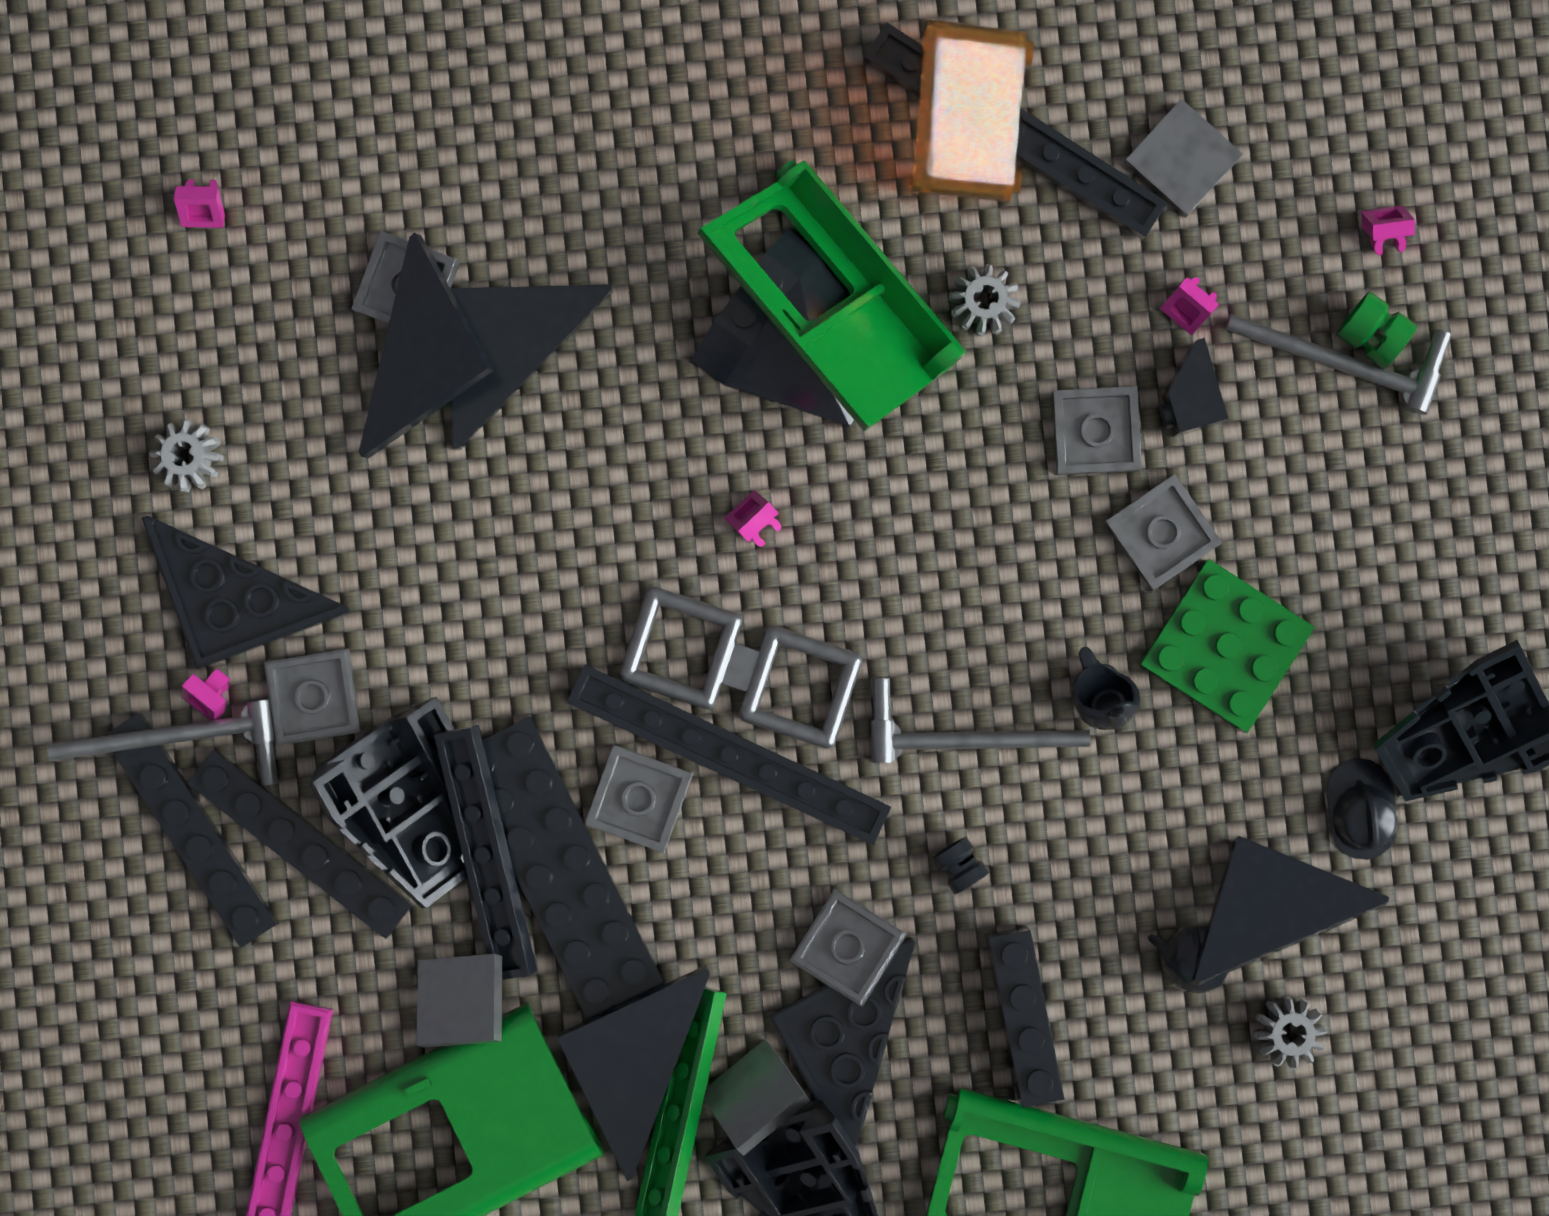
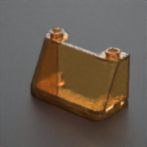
[909,19,1034,203]

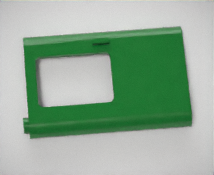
[697,160,967,431]
[299,1002,604,1216]
[925,1088,1208,1216]

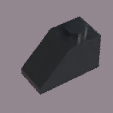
[1159,338,1229,437]

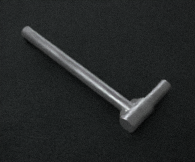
[1225,314,1451,415]
[871,678,1091,763]
[47,699,278,786]

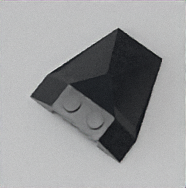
[691,227,854,427]
[1373,640,1549,801]
[309,697,468,909]
[705,1099,879,1216]

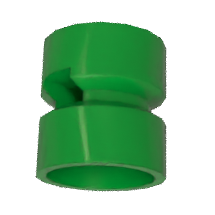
[1336,291,1418,370]

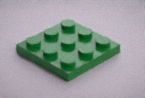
[1139,559,1315,733]

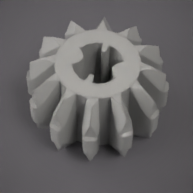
[949,264,1021,337]
[149,420,224,492]
[1253,995,1327,1069]

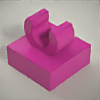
[174,179,225,228]
[1361,205,1415,255]
[1160,277,1219,336]
[724,490,781,547]
[182,669,230,721]

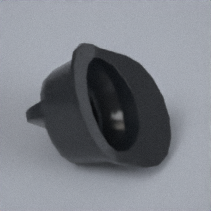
[1327,758,1398,860]

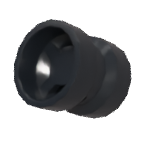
[931,836,989,895]

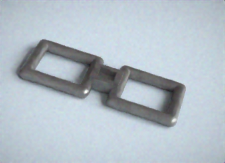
[619,586,862,749]

